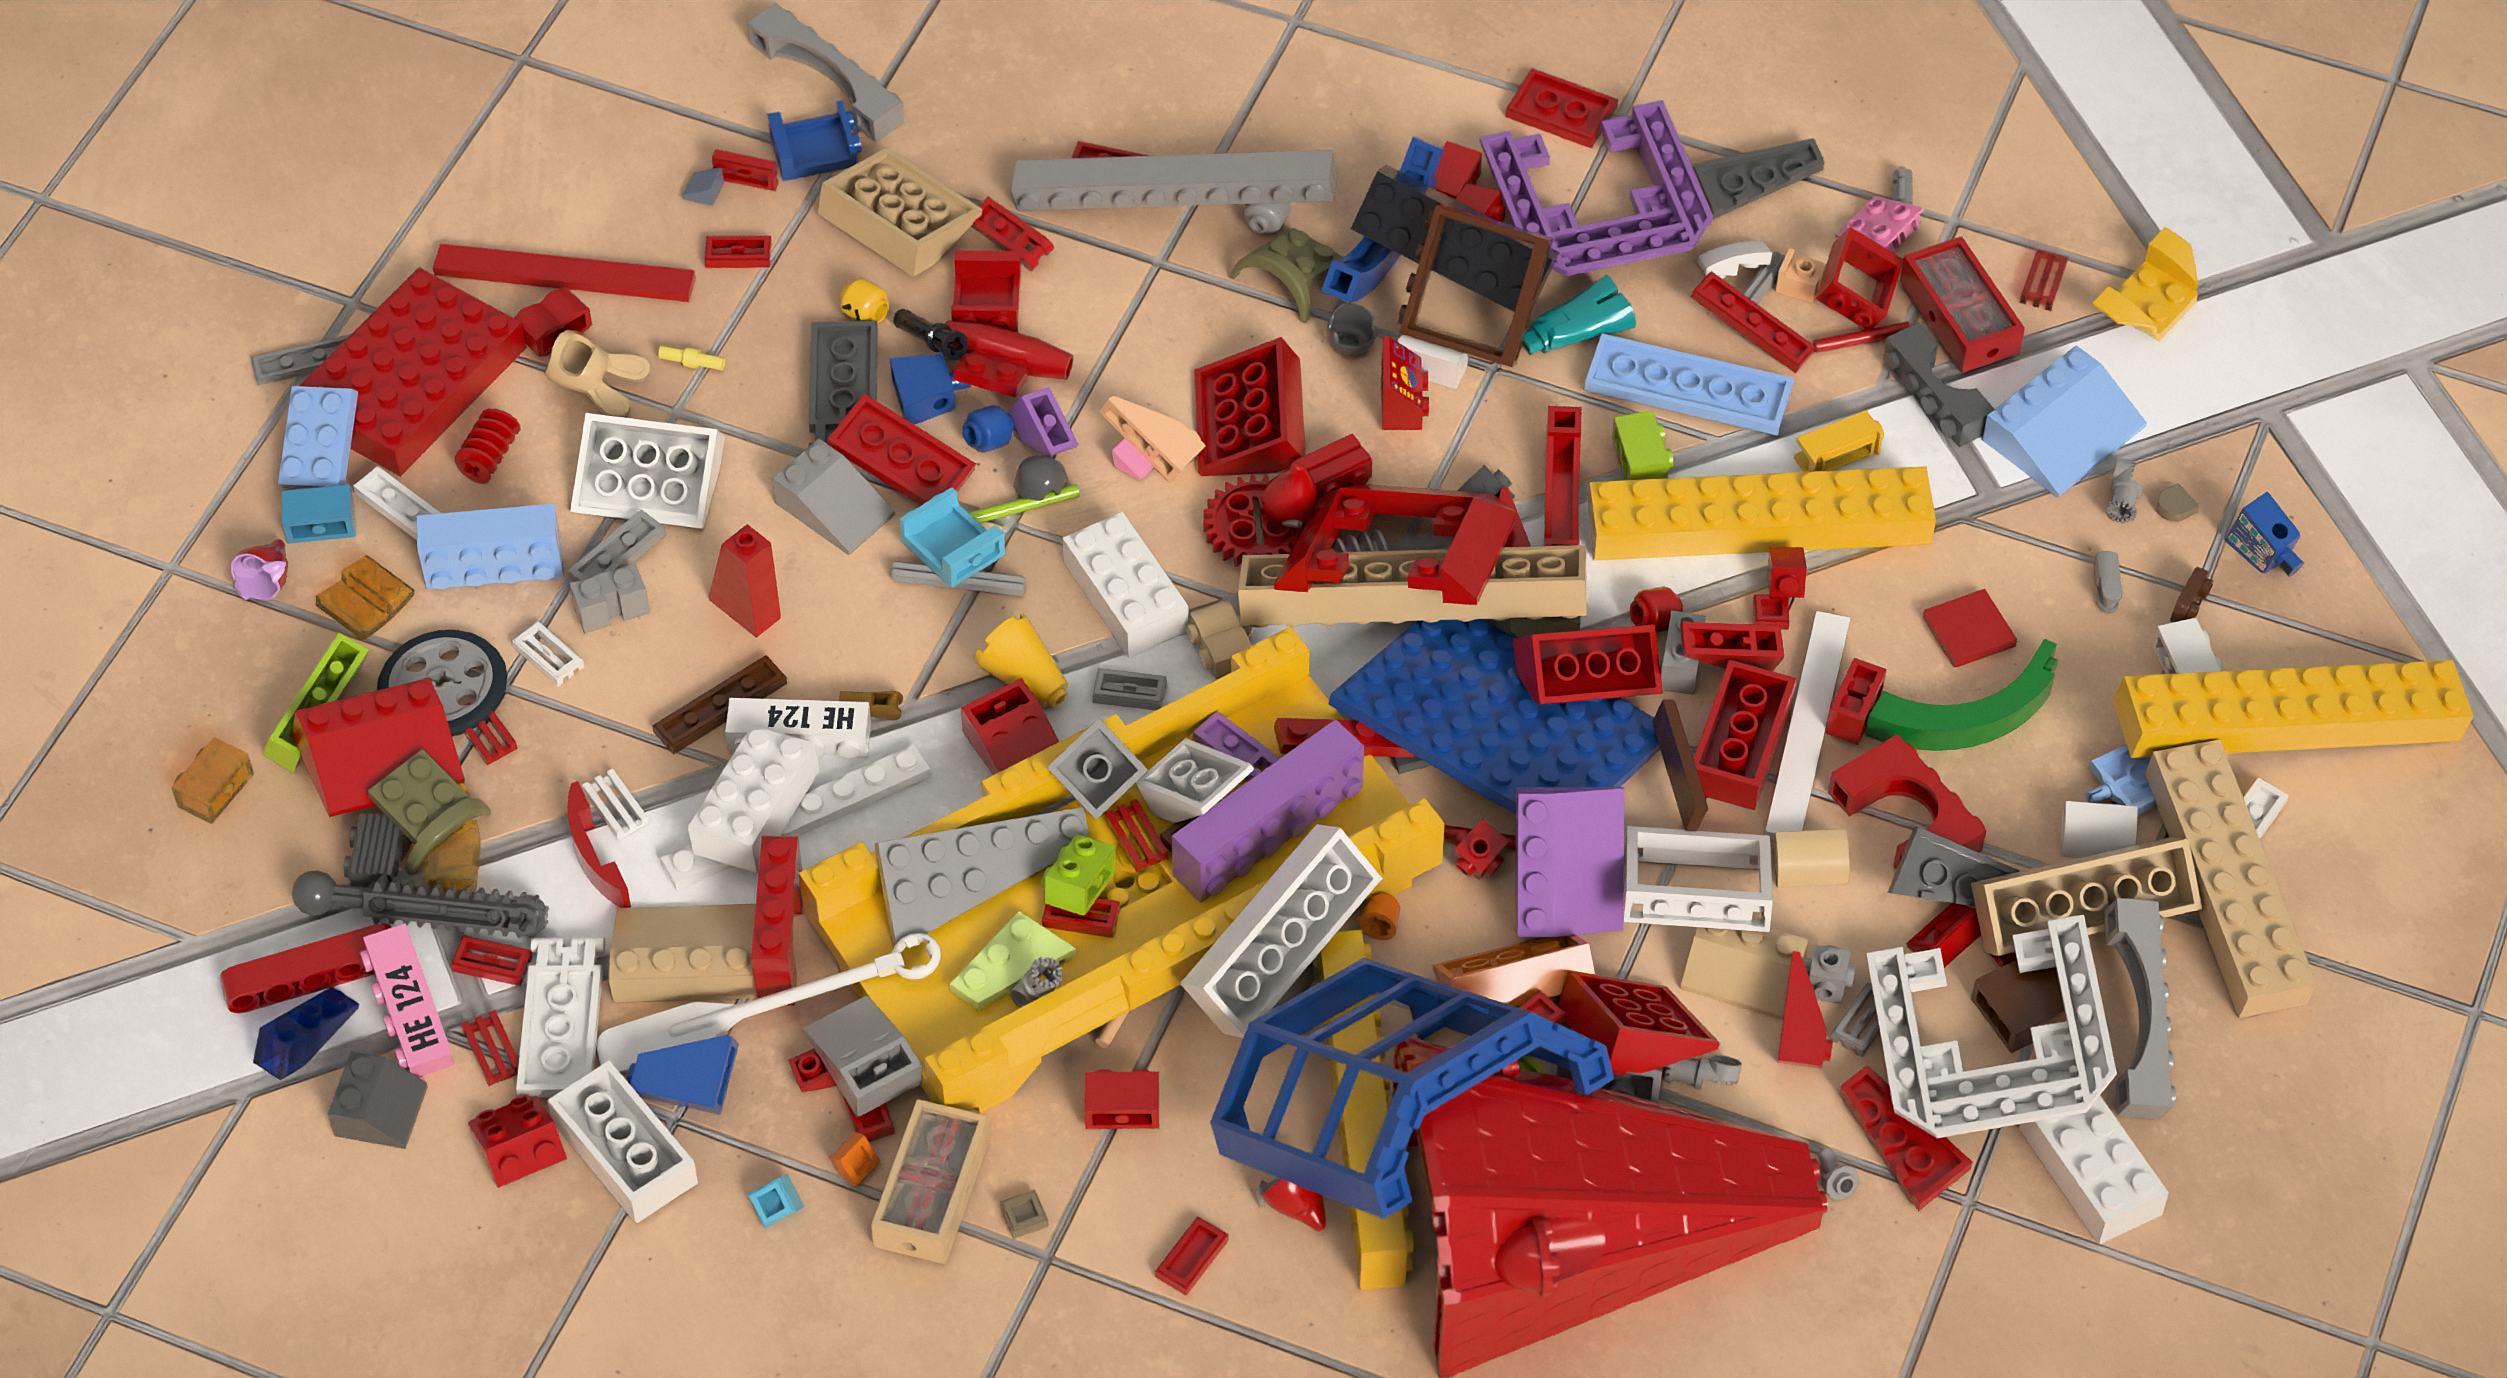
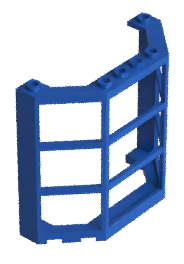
[1210,958,1614,1219]

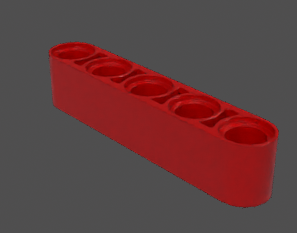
[219,923,392,1014]

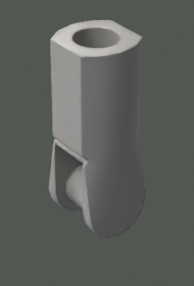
[2094,551,2123,613]

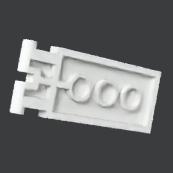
[516,937,605,1098]

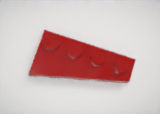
[1840,1065,1973,1212]

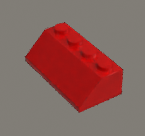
[1513,625,1663,705]

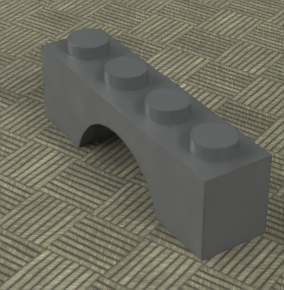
[1883,322,1995,447]

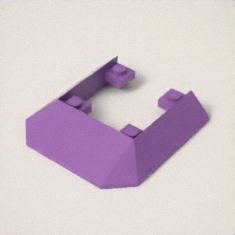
[1479,100,1713,276]

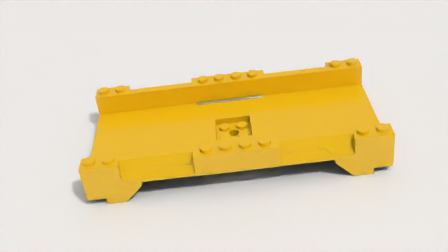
[799,626,1445,1114]

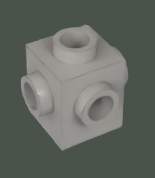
[1804,945,1855,1004]

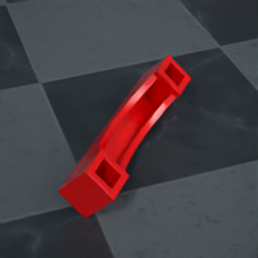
[1544,406,1582,546]

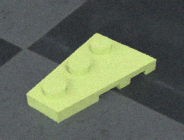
[950,911,1076,1011]

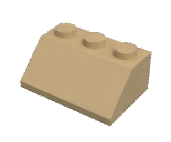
[1680,927,1809,1020]

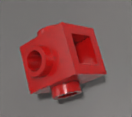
[1452,818,1510,880]

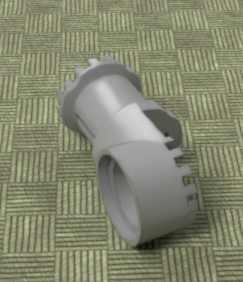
[2106,457,2143,523]
[1010,957,1062,1008]
[1665,1055,1742,1090]

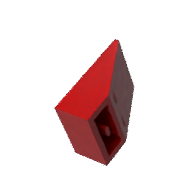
[961,678,1059,775]

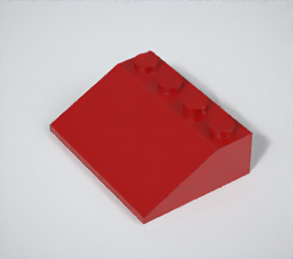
[1194,337,1306,476]
[293,678,465,818]
[1558,971,1720,1075]

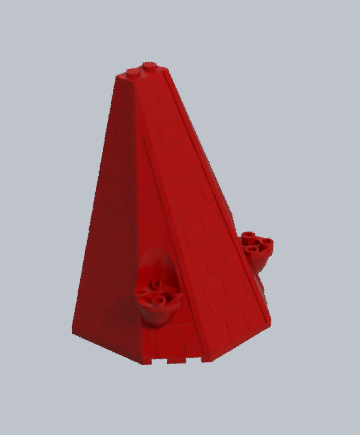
[1392,1022,1828,1378]

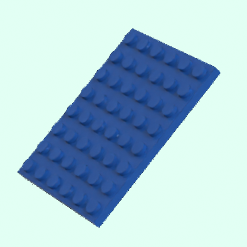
[1328,619,1660,814]

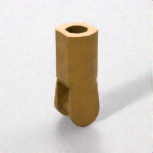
[839,690,903,721]

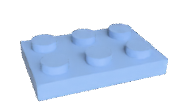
[278,386,358,488]

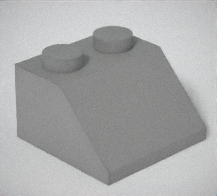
[1047,718,1148,819]

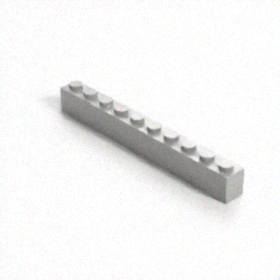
[1011,150,1337,211]

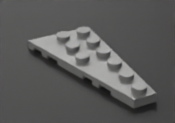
[874,807,1089,948]

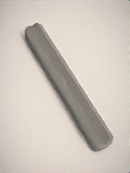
[891,561,1026,596]

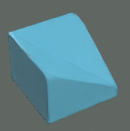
[748,1174,804,1228]

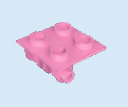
[1835,196,1924,256]

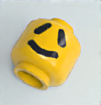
[840,278,890,324]

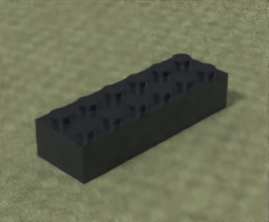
[1351,165,1560,312]

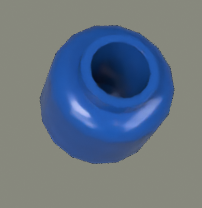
[962,405,1014,453]

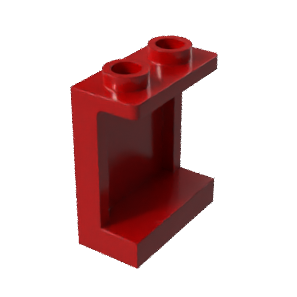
[951,250,1021,332]

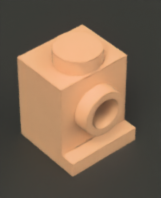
[1776,248,1826,303]

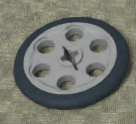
[377,630,508,737]

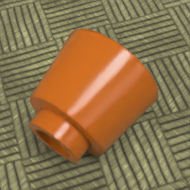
[1358,893,1400,940]

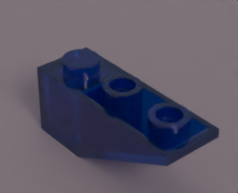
[253,987,359,1080]

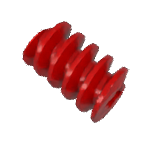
[455,409,521,484]

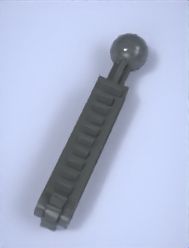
[291,870,549,938]

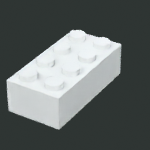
[1062,511,1189,658]
[688,725,820,873]
[548,1060,698,1224]
[2019,1096,2169,1245]

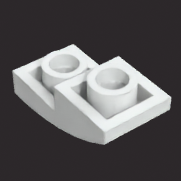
[1697,241,1772,279]

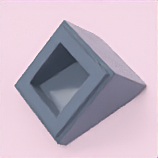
[682,168,724,206]

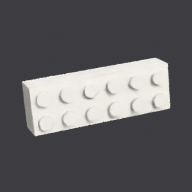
[1180,824,1382,1038]

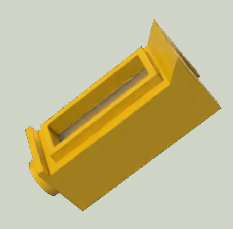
[1794,410,1884,472]

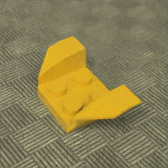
[2092,227,2198,341]

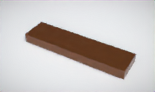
[652,655,787,755]
[1652,699,1708,831]

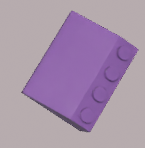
[1515,787,1624,937]

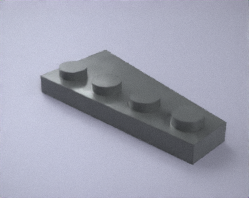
[1693,138,1825,219]
[1887,826,2020,906]

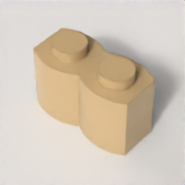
[1186,600,1252,678]

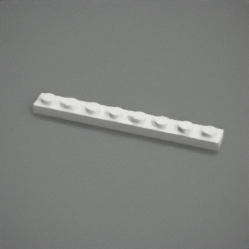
[660,744,931,891]

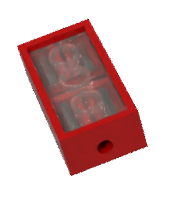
[1900,236,2025,373]

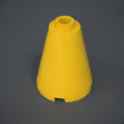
[974,613,1068,708]

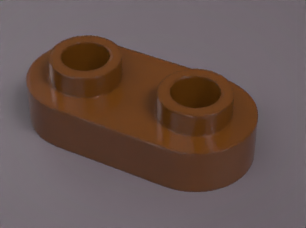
[2170,567,2214,623]

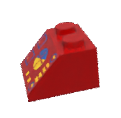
[1381,336,1429,430]

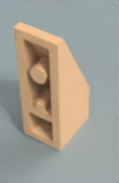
[1099,395,1206,482]

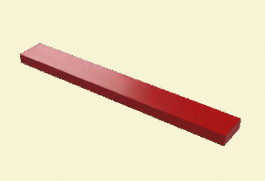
[433,244,696,302]

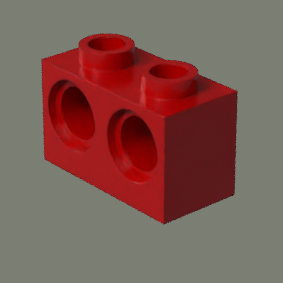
[1826,658,1887,745]

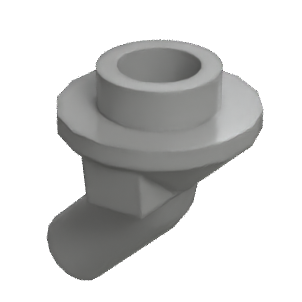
[1818,1149,1859,1200]

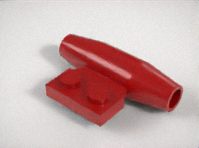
[945,320,1074,398]

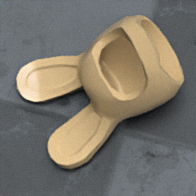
[545,330,651,418]

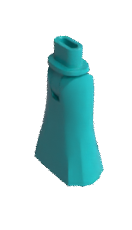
[1522,274,1636,355]

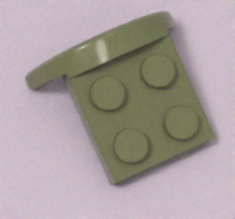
[1230,228,1342,323]
[368,749,491,875]

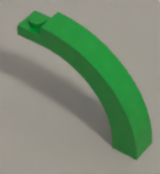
[1865,638,2058,751]

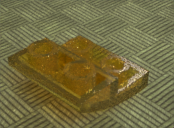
[316,555,415,641]

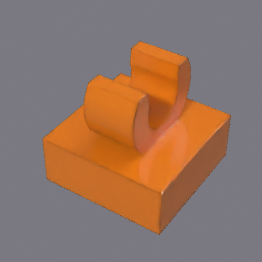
[829,1132,880,1187]

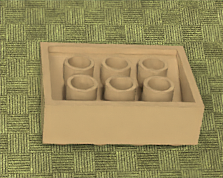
[818,147,982,277]
[609,904,757,1003]

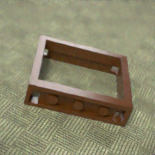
[1397,204,1554,367]

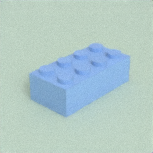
[417,504,564,589]

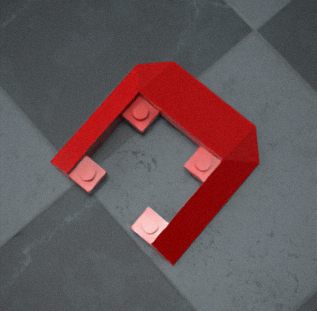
[1274,484,1517,605]

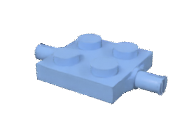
[2085,744,2157,816]

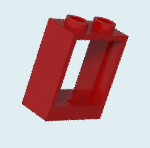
[1815,227,1903,329]

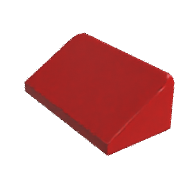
[1906,903,1981,968]

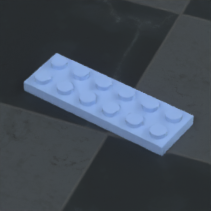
[1584,333,1794,436]

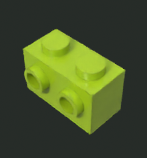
[1612,410,1674,480]
[1042,834,1116,916]

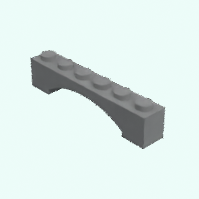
[747,3,904,143]
[2104,898,2176,1120]

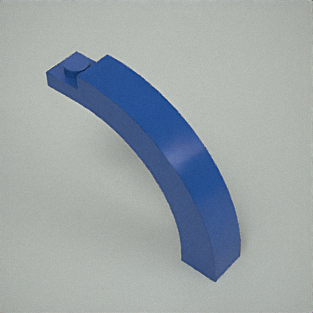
[1321,137,1445,303]

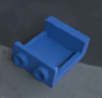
[767,100,862,181]

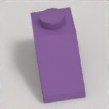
[1008,387,1079,457]

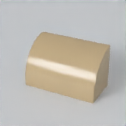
[1772,829,1849,887]

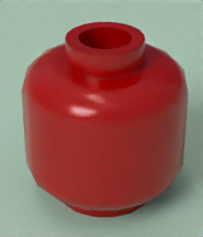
[1630,586,1683,632]

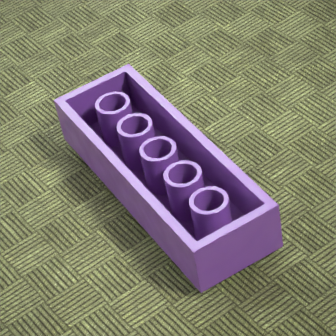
[1172,719,1364,903]

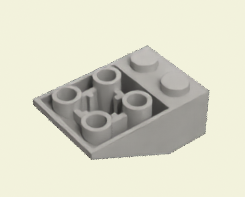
[803,995,922,1117]

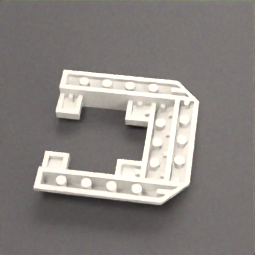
[1867,915,2117,1138]

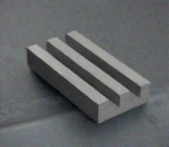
[1092,668,1167,710]
[1831,982,1880,1057]

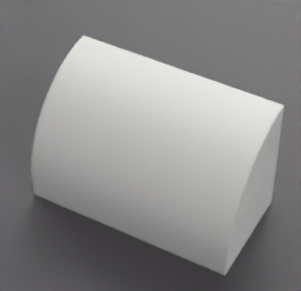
[1397,335,1468,389]
[2061,801,2137,858]

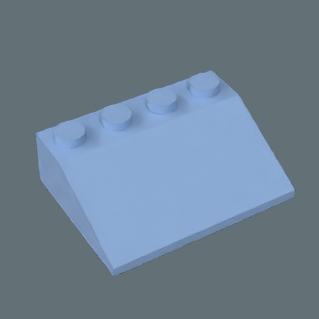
[1982,345,2147,498]

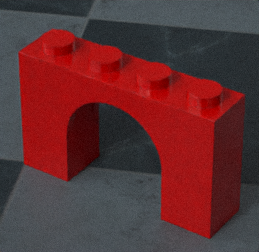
[1828,734,1987,869]
[751,836,803,1006]

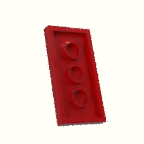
[827,394,976,505]

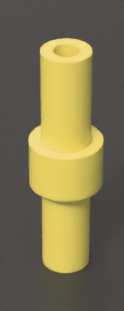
[658,346,726,371]

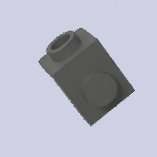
[1457,465,1516,499]

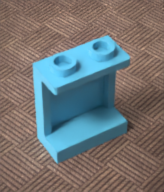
[900,487,1005,588]

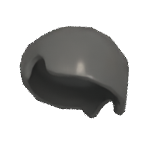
[1327,303,1377,356]
[1014,456,1068,501]

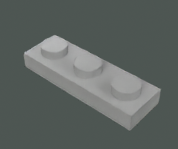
[568,509,666,582]

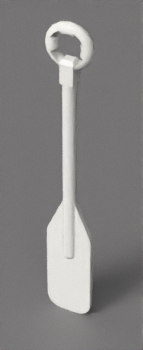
[597,933,941,1074]

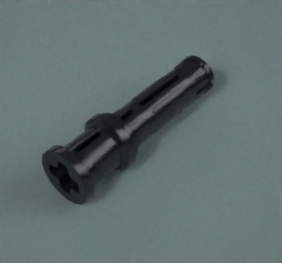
[893,308,968,360]

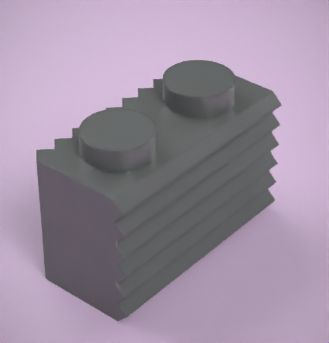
[344,813,406,888]

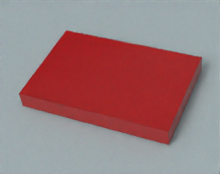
[1505,68,1618,149]

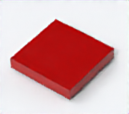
[1923,589,2017,668]

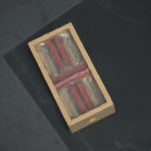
[871,1099,990,1265]

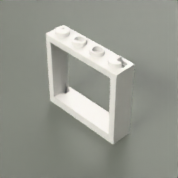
[1624,826,1773,932]

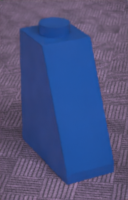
[627,1035,739,1115]

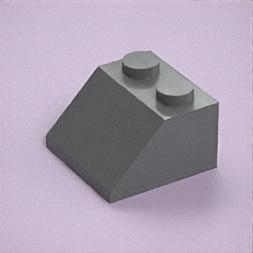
[328,1051,428,1149]

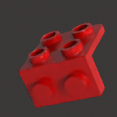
[468,1095,567,1188]

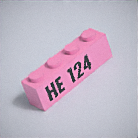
[360,923,454,1077]

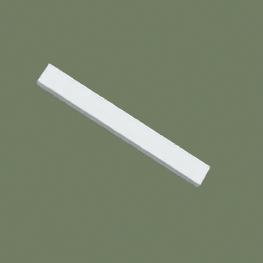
[1765,611,1850,840]

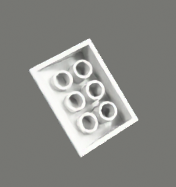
[570,413,725,529]

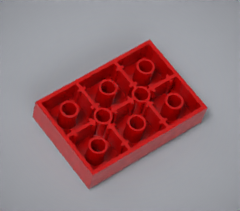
[299,267,526,477]

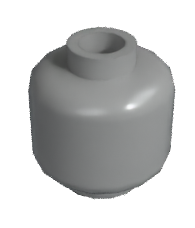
[1243,202,1291,234]

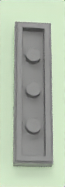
[251,334,351,385]

